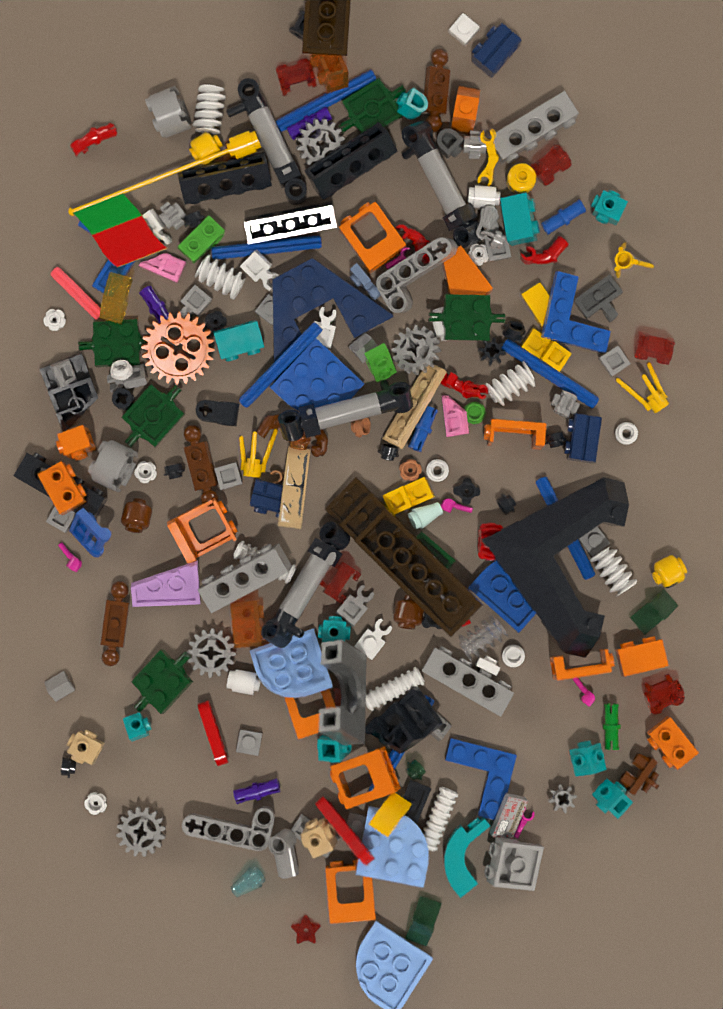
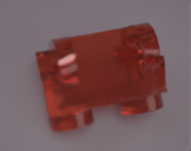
[276,58,317,96]
[529,144,572,186]
[634,332,675,365]
[320,562,362,604]
[643,674,685,715]

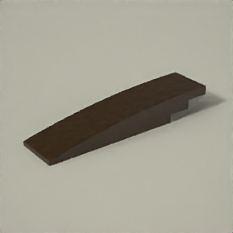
[302,0,351,56]
[325,477,483,637]

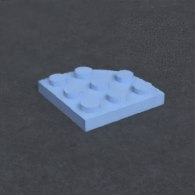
[249,628,333,698]
[356,806,429,888]
[356,920,433,1009]

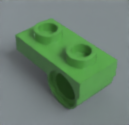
[178,216,225,264]
[364,343,396,382]

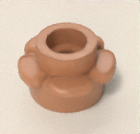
[351,418,371,437]
[399,459,422,481]

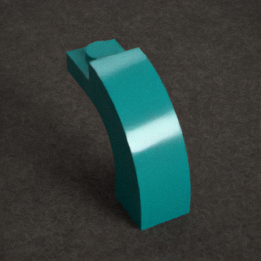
[444,817,490,898]

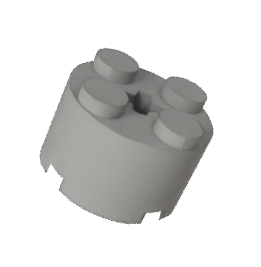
[145,86,192,138]
[88,440,138,492]

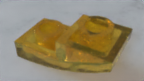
[100,272,133,324]

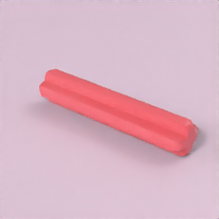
[50,267,104,320]

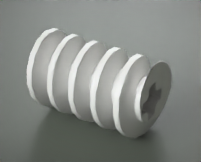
[193,84,226,135]
[195,254,245,300]
[485,361,536,406]
[590,546,637,596]

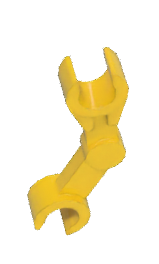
[477,129,499,186]

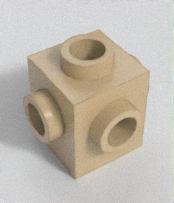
[67,729,105,765]
[301,818,338,858]

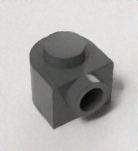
[436,128,464,159]

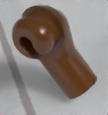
[256,414,280,439]
[311,429,328,457]

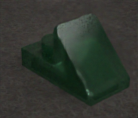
[629,589,678,635]
[405,895,442,947]

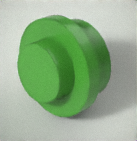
[464,402,486,424]

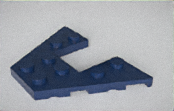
[272,258,394,380]

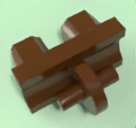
[619,753,659,796]

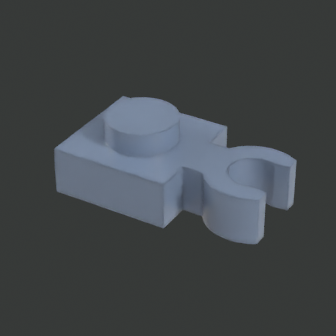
[350,263,381,301]

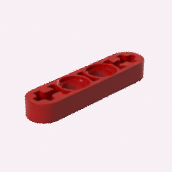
[315,796,375,866]

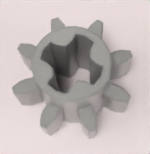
[463,131,487,159]
[158,202,186,230]
[551,390,580,418]
[548,784,577,813]

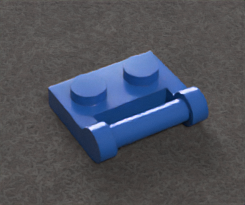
[69,508,111,557]

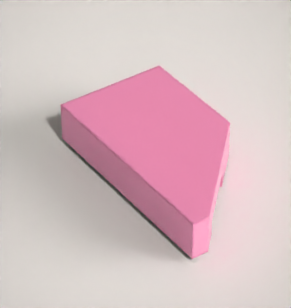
[139,253,186,283]
[442,396,469,437]

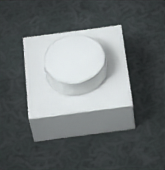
[448,13,480,46]
[475,655,500,676]

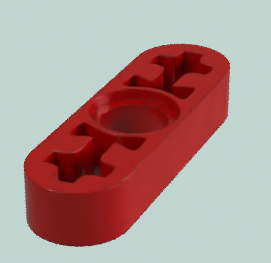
[197,700,229,766]

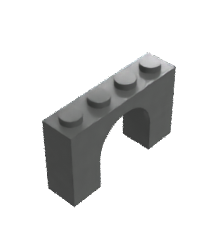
[319,640,367,746]

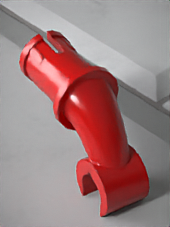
[70,123,117,157]
[395,225,430,264]
[521,236,569,265]
[440,372,488,399]

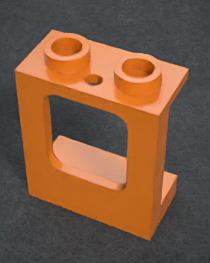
[339,201,406,274]
[484,419,546,450]
[167,498,238,564]
[549,649,615,680]
[284,689,336,740]
[330,746,401,809]
[325,859,376,924]

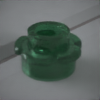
[405,759,426,780]

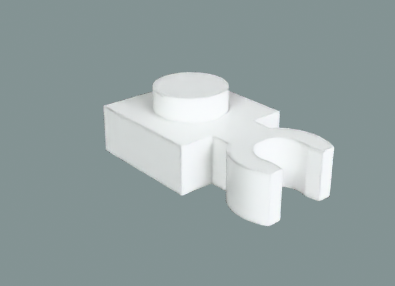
[142,209,172,245]
[240,249,279,291]
[314,307,336,349]
[354,619,392,660]

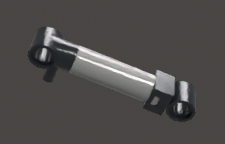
[226,78,307,205]
[402,120,484,248]
[278,380,413,442]
[261,521,351,648]

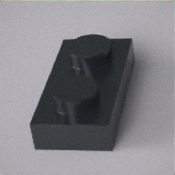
[403,779,432,825]

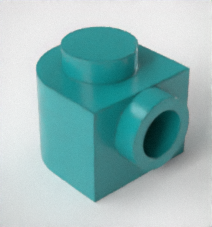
[396,88,428,120]
[123,712,152,742]

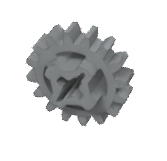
[296,118,345,165]
[392,325,441,375]
[187,628,237,678]
[116,806,166,857]

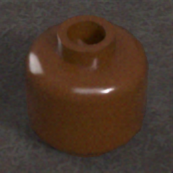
[121,498,152,533]
[393,595,424,630]

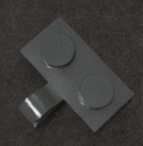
[573,274,623,322]

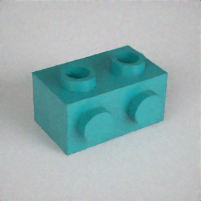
[500,193,540,246]
[213,320,264,362]

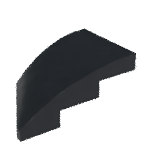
[39,353,98,432]
[365,687,443,754]

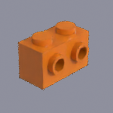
[56,425,97,461]
[38,461,87,515]
[615,636,669,677]
[646,716,699,770]

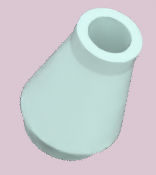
[408,502,443,529]

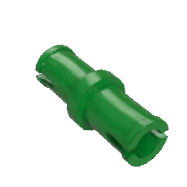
[603,703,621,750]

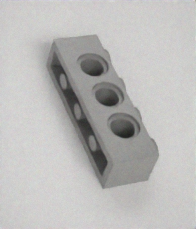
[488,91,579,164]
[198,543,292,613]
[421,646,514,717]

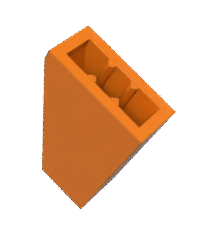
[451,86,480,133]
[442,245,493,295]

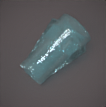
[231,867,266,898]

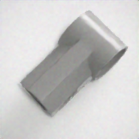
[268,829,299,879]

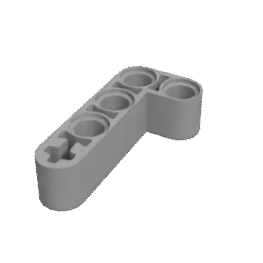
[376,238,457,313]
[182,806,275,851]

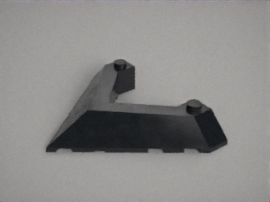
[481,477,629,658]

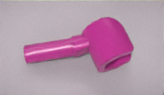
[385,248,411,269]
[440,499,473,513]
[58,542,82,572]
[572,677,595,707]
[513,808,535,839]

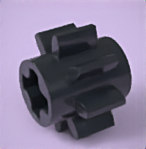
[478,338,506,366]

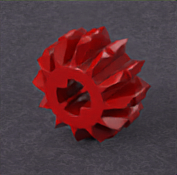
[477,523,503,561]

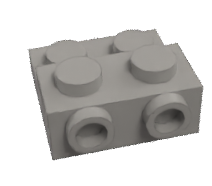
[484,837,544,891]

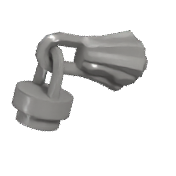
[476,205,505,249]

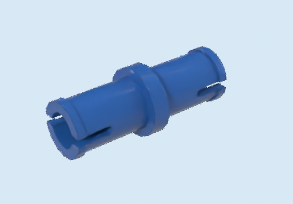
[541,200,586,235]
[408,406,438,452]

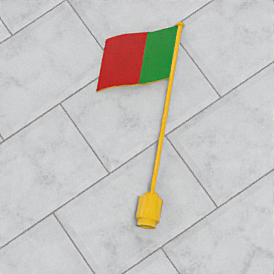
[68,131,261,267]

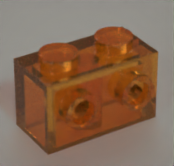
[310,54,349,93]
[230,600,266,648]

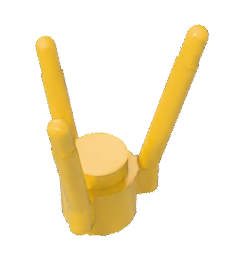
[614,242,654,278]
[616,362,669,413]
[239,429,278,478]

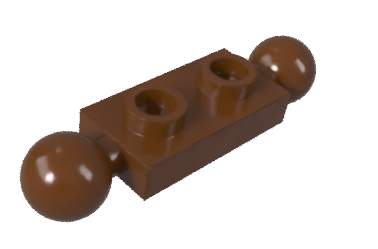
[424,49,450,133]
[183,425,219,507]
[100,581,130,667]

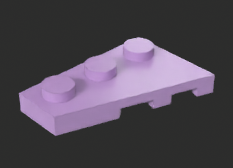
[131,561,201,607]

